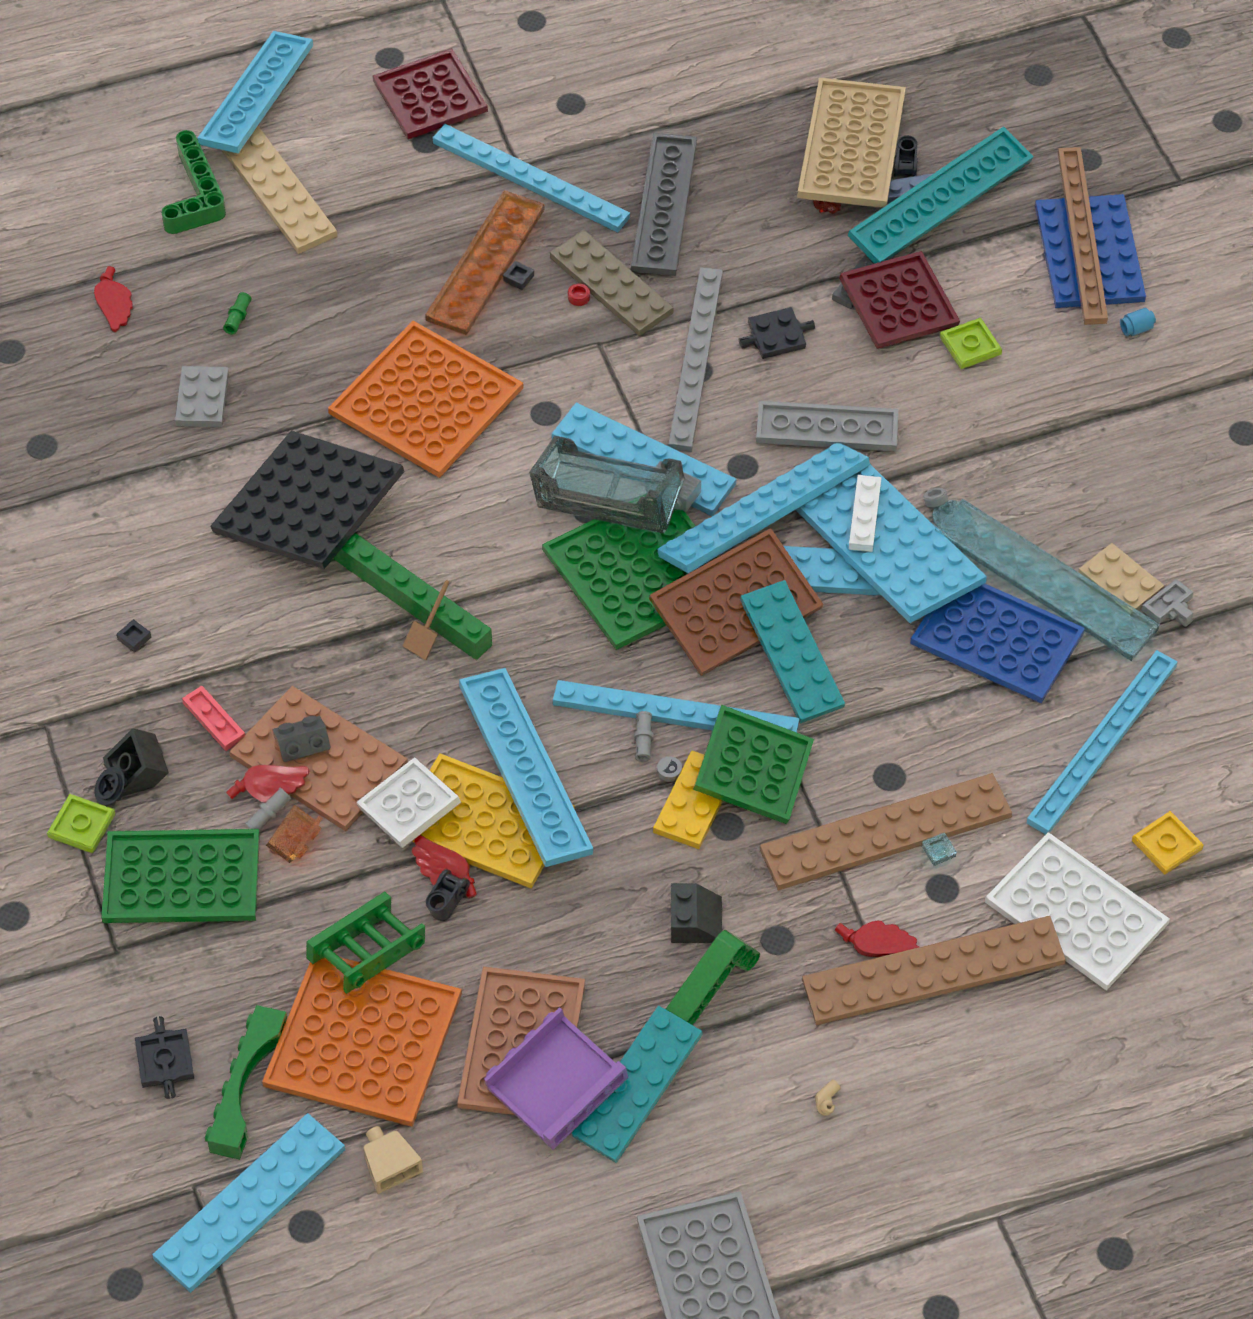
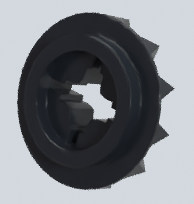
[94,767,128,806]

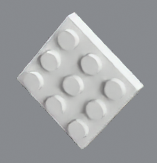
[356,757,461,848]

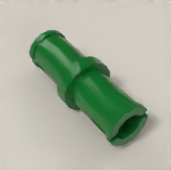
[223,292,252,335]

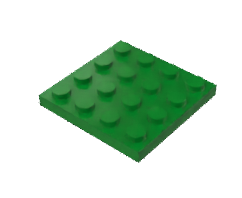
[693,705,814,824]

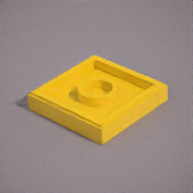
[1132,811,1204,875]

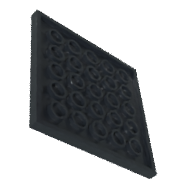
[210,430,405,569]

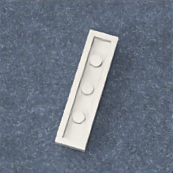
[849,475,881,552]

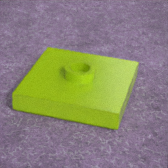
[940,317,1002,369]
[47,794,115,853]

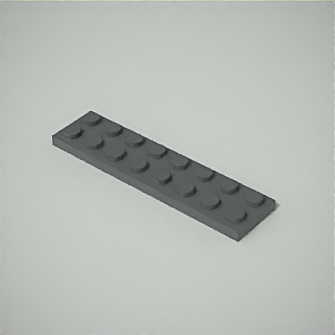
[631,133,697,276]

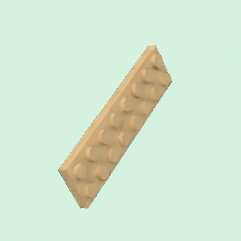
[221,126,337,254]

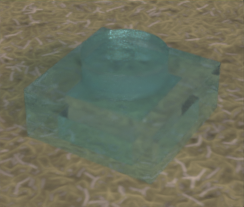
[922,832,957,866]

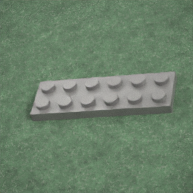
[756,401,898,451]

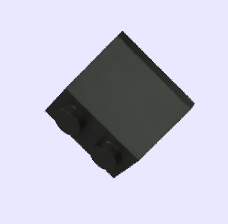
[103,728,169,797]
[671,883,722,943]

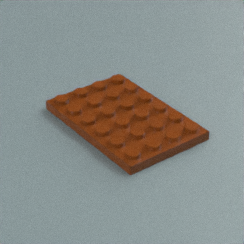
[649,528,824,676]

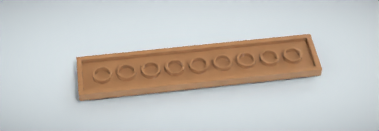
[760,773,1012,891]
[802,916,1066,1026]

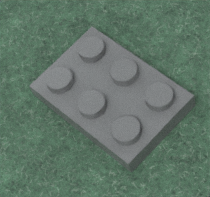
[175,366,229,427]

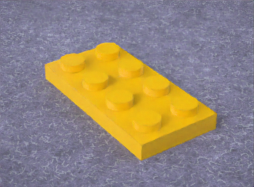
[653,750,723,849]

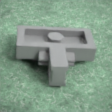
[1142,579,1193,627]

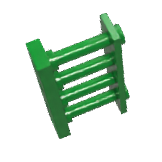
[306,891,425,994]

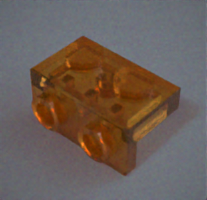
[266,805,323,863]

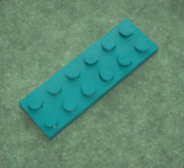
[740,580,845,724]
[571,1005,703,1163]

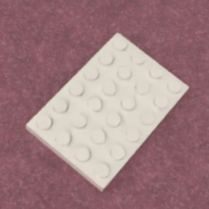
[985,832,1170,991]

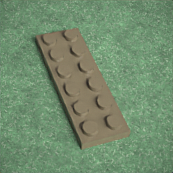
[550,230,673,336]

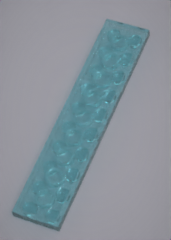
[935,499,1160,661]

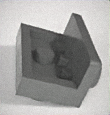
[272,716,331,762]

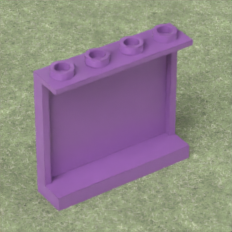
[484,1007,629,1150]

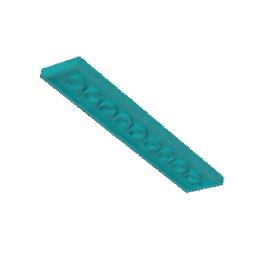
[847,126,1034,264]

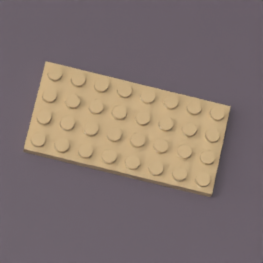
[797,78,906,208]

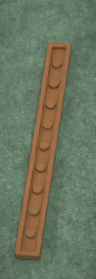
[1058,147,1108,325]

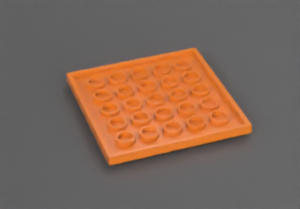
[328,321,524,478]
[262,957,462,1127]

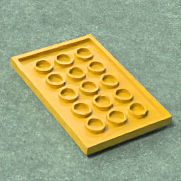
[412,753,575,889]

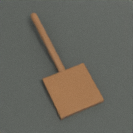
[403,580,449,660]

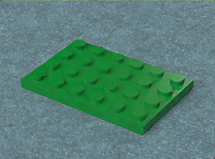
[101,829,260,923]

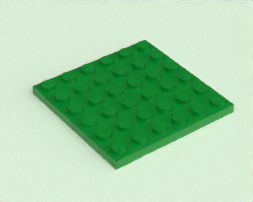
[542,494,719,650]

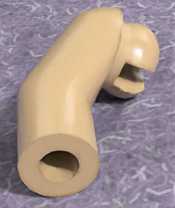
[815,1079,841,1116]

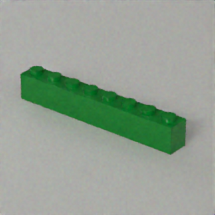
[334,533,492,661]

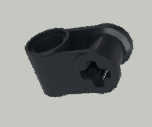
[894,135,918,177]
[426,869,470,921]

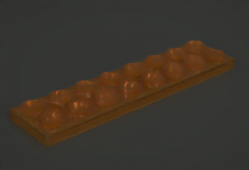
[425,190,545,335]

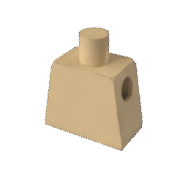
[363,1126,423,1194]

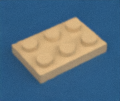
[1078,543,1164,617]

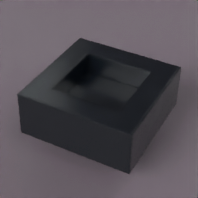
[503,261,534,290]
[116,619,152,653]

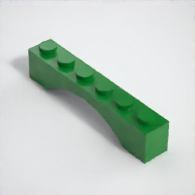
[205,1005,287,1160]

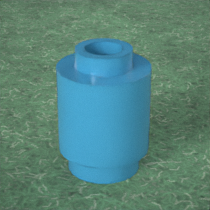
[1120,308,1156,336]

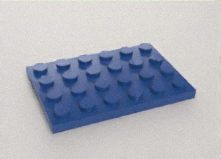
[1035,194,1146,308]
[910,584,1085,704]

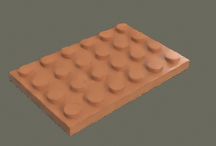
[229,686,408,832]
[457,966,585,1115]

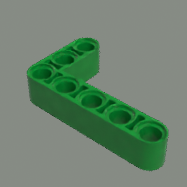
[161,130,226,234]
[666,930,760,1025]

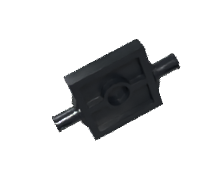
[739,307,815,359]
[135,1016,195,1099]

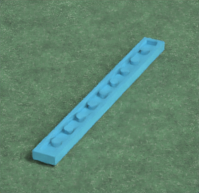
[433,124,630,233]
[1026,650,1178,835]
[553,680,799,732]

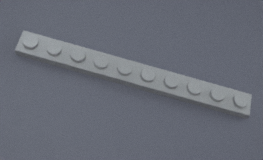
[669,267,723,452]

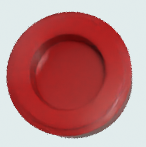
[568,284,590,306]

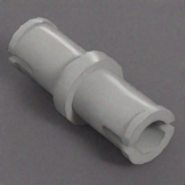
[634,711,653,762]
[245,787,292,830]

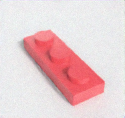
[182,686,245,751]

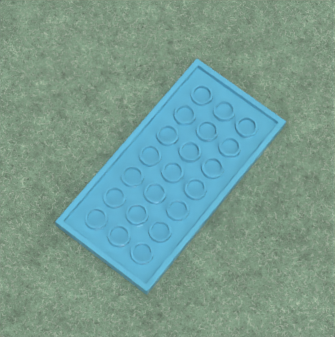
[796,464,987,623]

